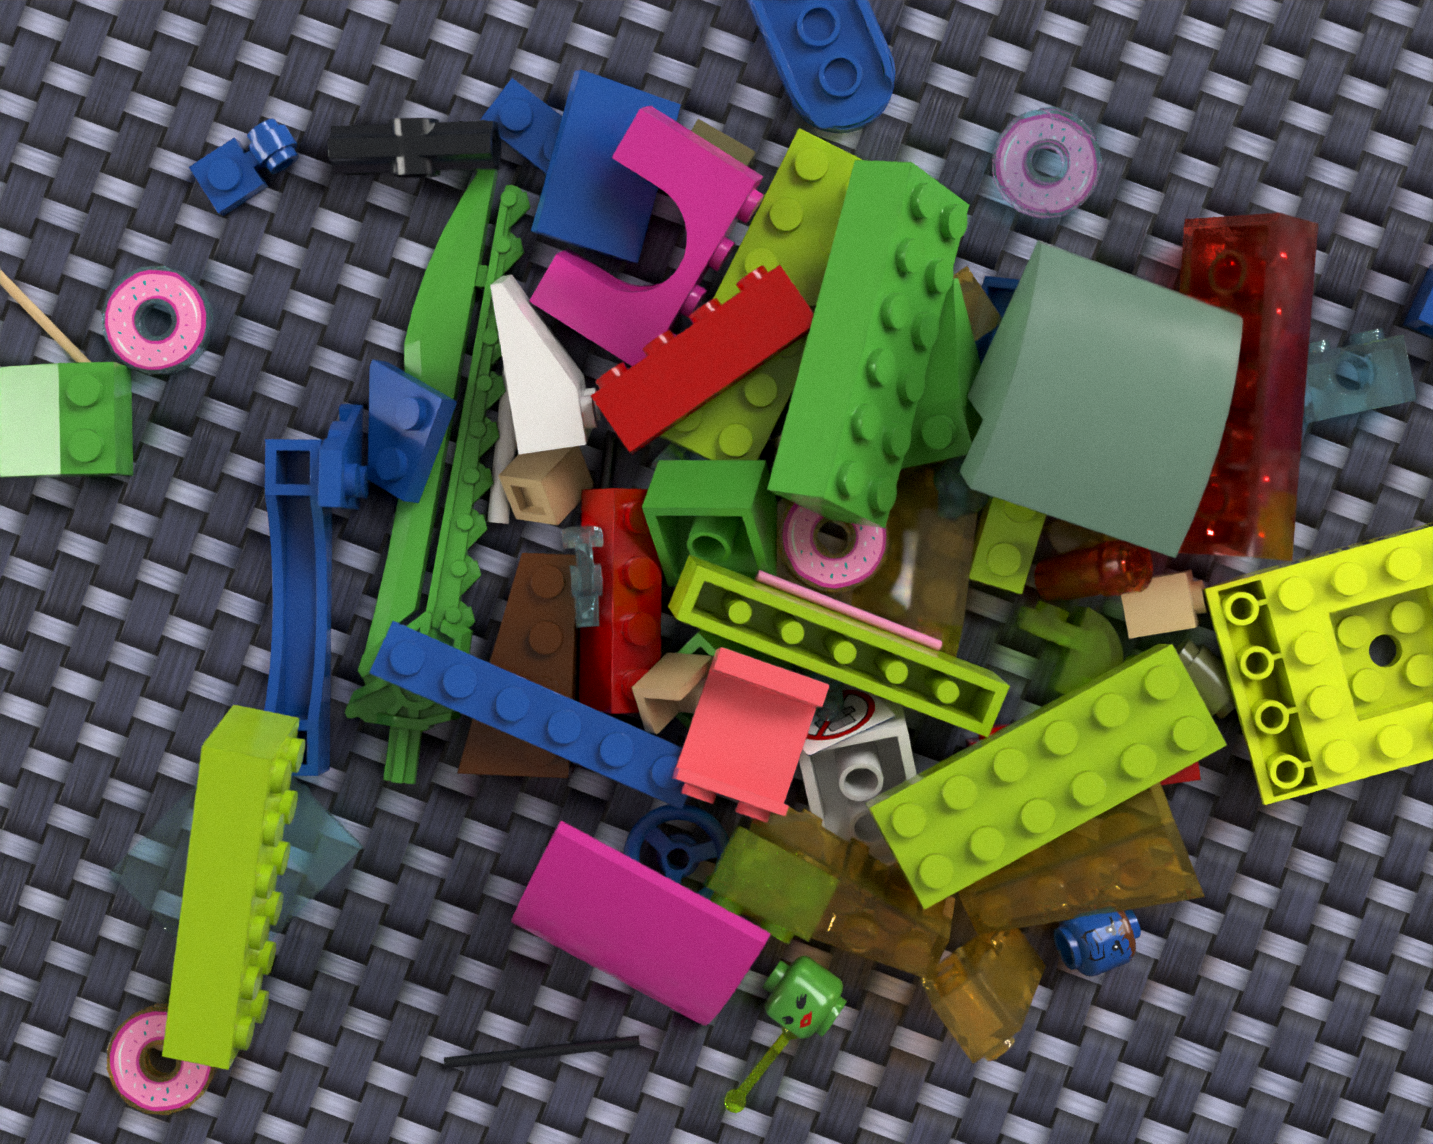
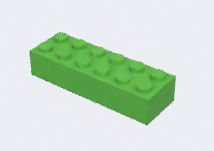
[767,160,969,528]

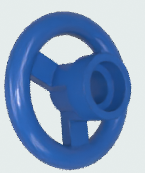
[623,804,733,902]

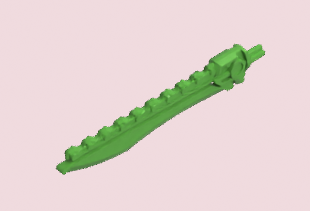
[345,170,531,784]

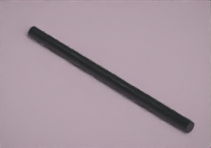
[444,1035,640,1068]

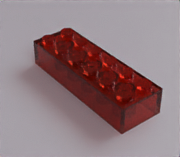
[1178,213,1318,561]

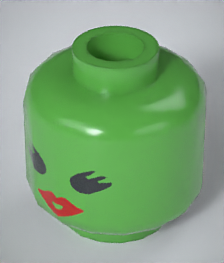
[762,956,847,1039]

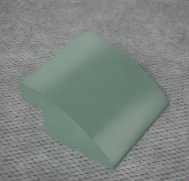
[959,240,1243,558]

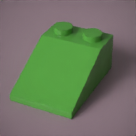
[901,278,983,469]
[0,362,133,478]

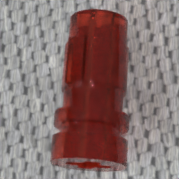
[1034,539,1153,601]

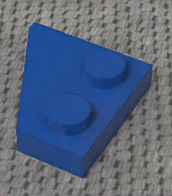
[368,359,457,503]
[318,404,370,510]

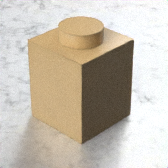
[1119,569,1208,639]

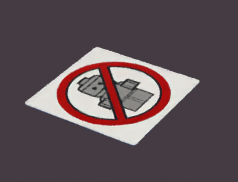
[802,682,896,756]

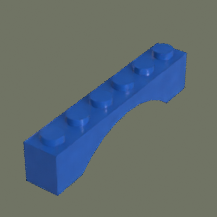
[264,439,332,776]
[369,621,688,809]

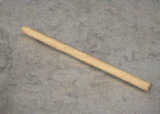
[0,269,91,363]

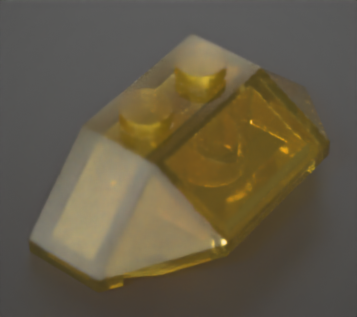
[851,458,978,657]

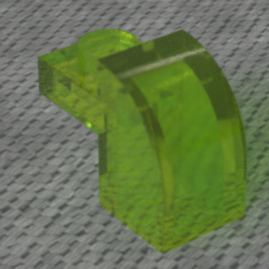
[1013,601,1123,694]

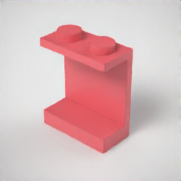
[672,647,830,823]

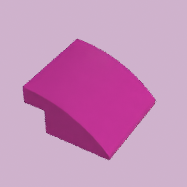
[511,821,771,1026]

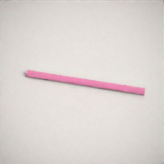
[755,570,942,651]

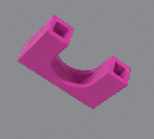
[529,106,764,366]

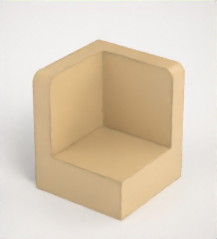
[498,446,593,525]
[632,652,713,734]

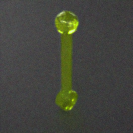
[724,1026,799,1113]

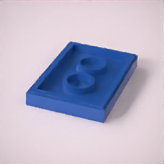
[531,69,681,264]

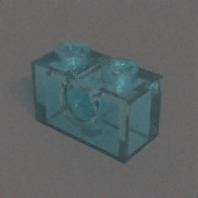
[1281,328,1417,426]

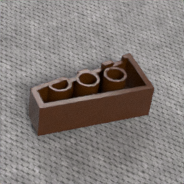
[457,553,581,778]

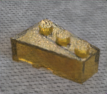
[919,913,1046,1064]

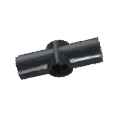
[328,118,501,178]

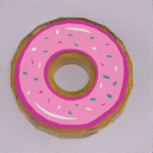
[777,502,890,594]
[106,1003,218,1115]

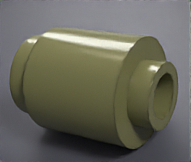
[1175,638,1235,719]

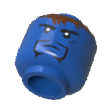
[1054,896,1141,977]

